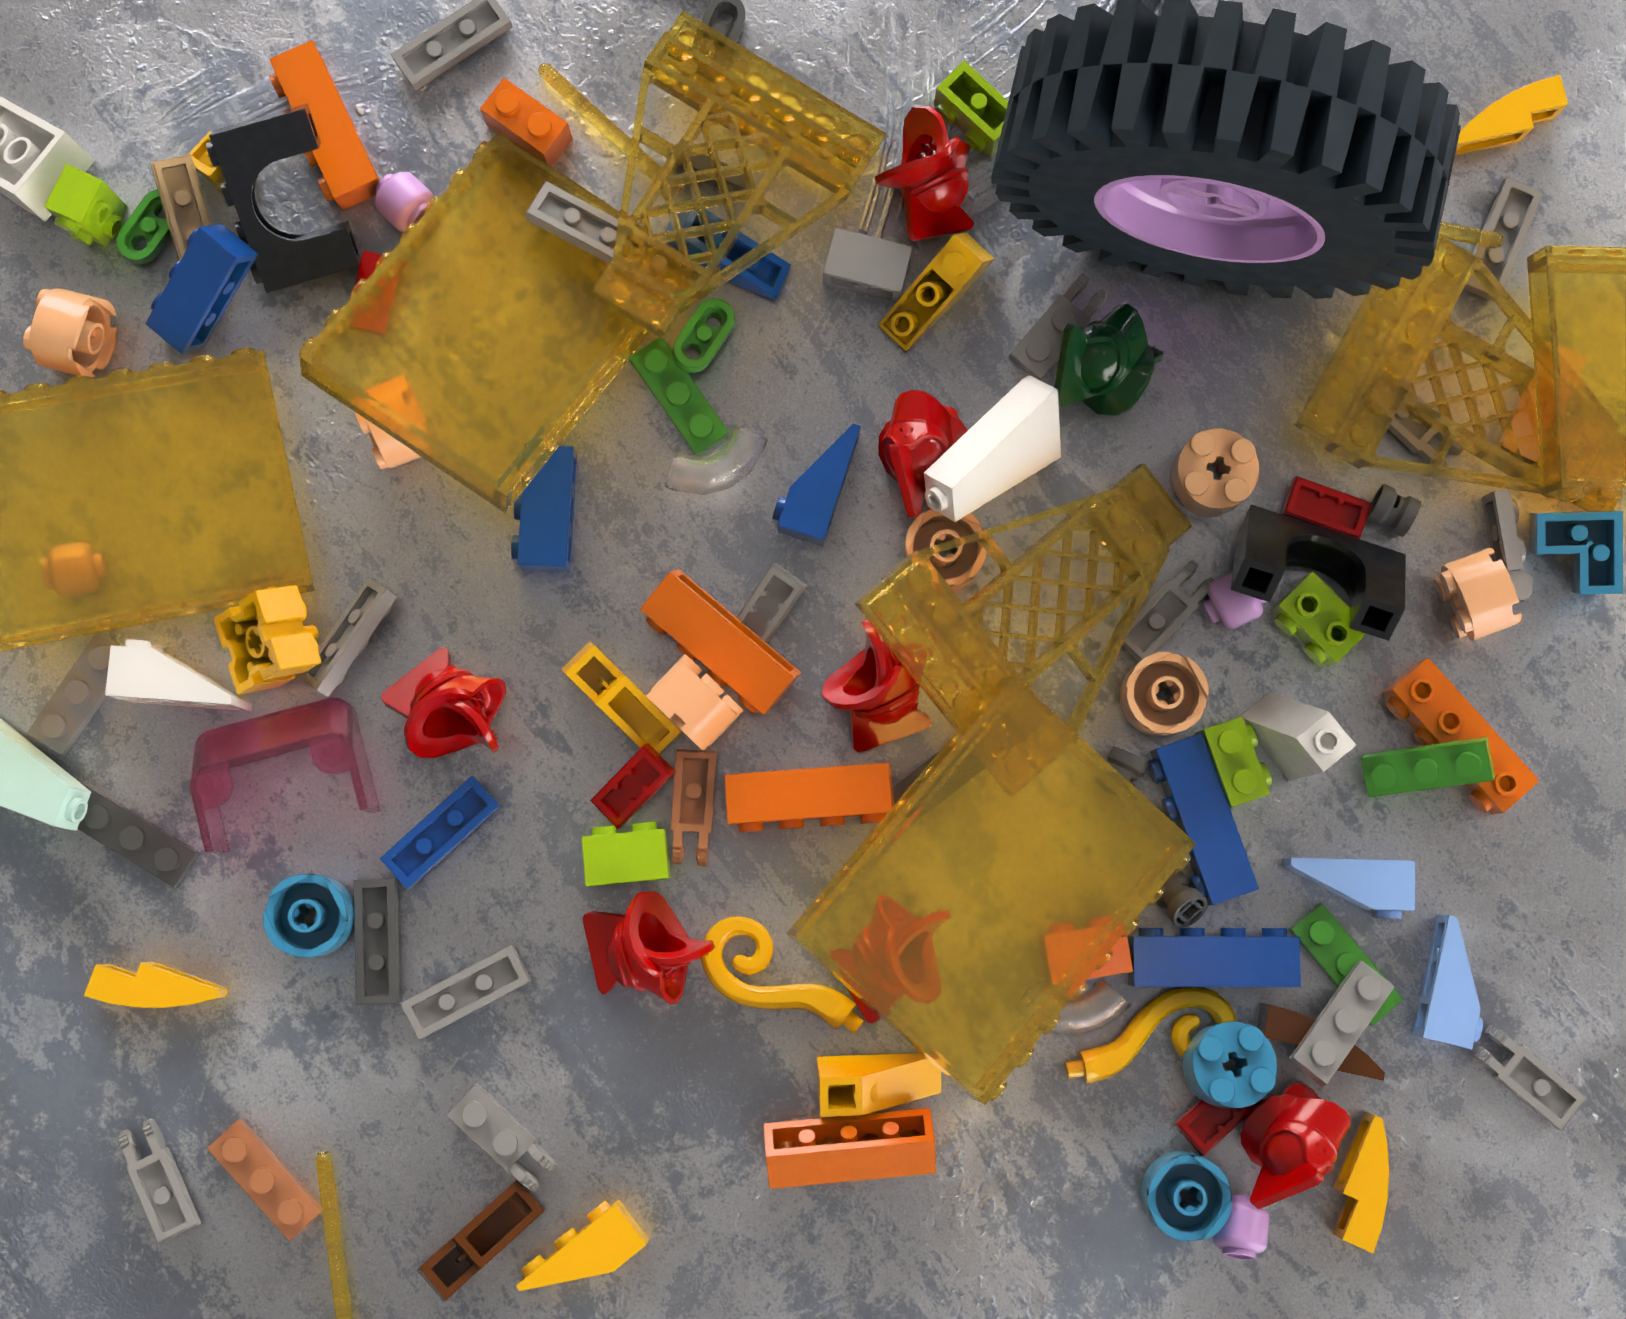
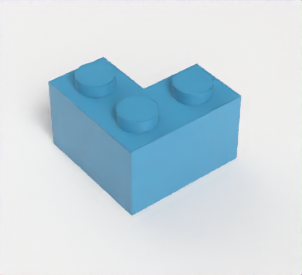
[1530,511,1623,594]

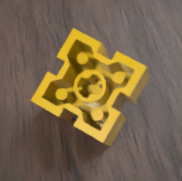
[213,585,322,695]

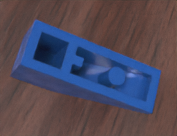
[658,202,791,300]
[772,424,861,546]

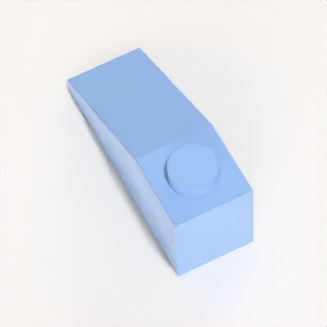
[1282,858,1415,919]
[1412,915,1483,1050]

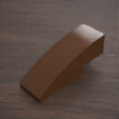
[1257,1003,1385,1081]
[417,1180,544,1302]

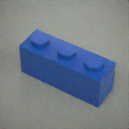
[145,224,258,354]
[511,444,577,573]

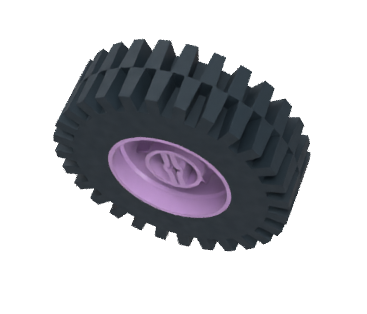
[991,0,1461,299]

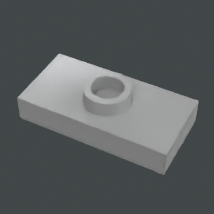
[736,563,808,644]

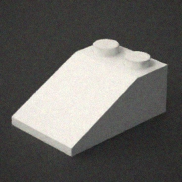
[0,96,95,222]
[105,639,252,712]

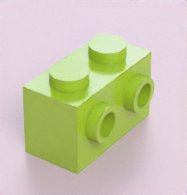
[934,60,1008,158]
[44,164,128,248]
[1270,571,1366,667]
[1195,716,1272,808]
[581,822,671,887]

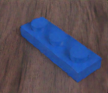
[379,775,501,889]

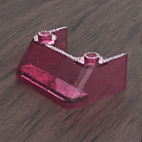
[190,697,381,854]

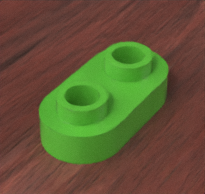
[117,189,171,264]
[672,298,735,373]

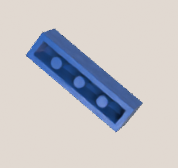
[1147,733,1259,905]
[1127,928,1301,987]

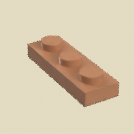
[207,1118,324,1242]

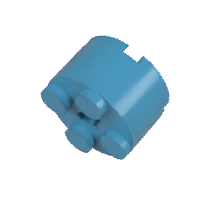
[263,874,354,958]
[1182,1022,1277,1108]
[1139,1149,1232,1241]

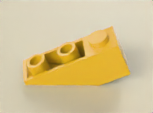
[878,232,995,352]
[817,1052,941,1117]
[516,1199,650,1291]

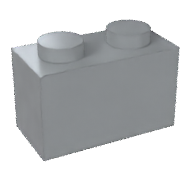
[823,226,913,302]

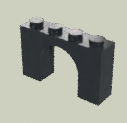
[206,103,361,293]
[1230,504,1406,641]

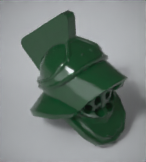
[1054,304,1164,416]

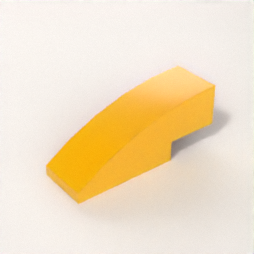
[1455,75,1568,156]
[561,641,681,754]
[84,961,229,1008]
[1332,1111,1389,1253]

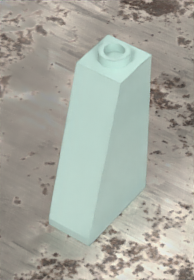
[0,718,91,831]

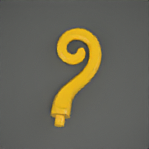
[701,916,864,1034]
[1065,987,1237,1084]

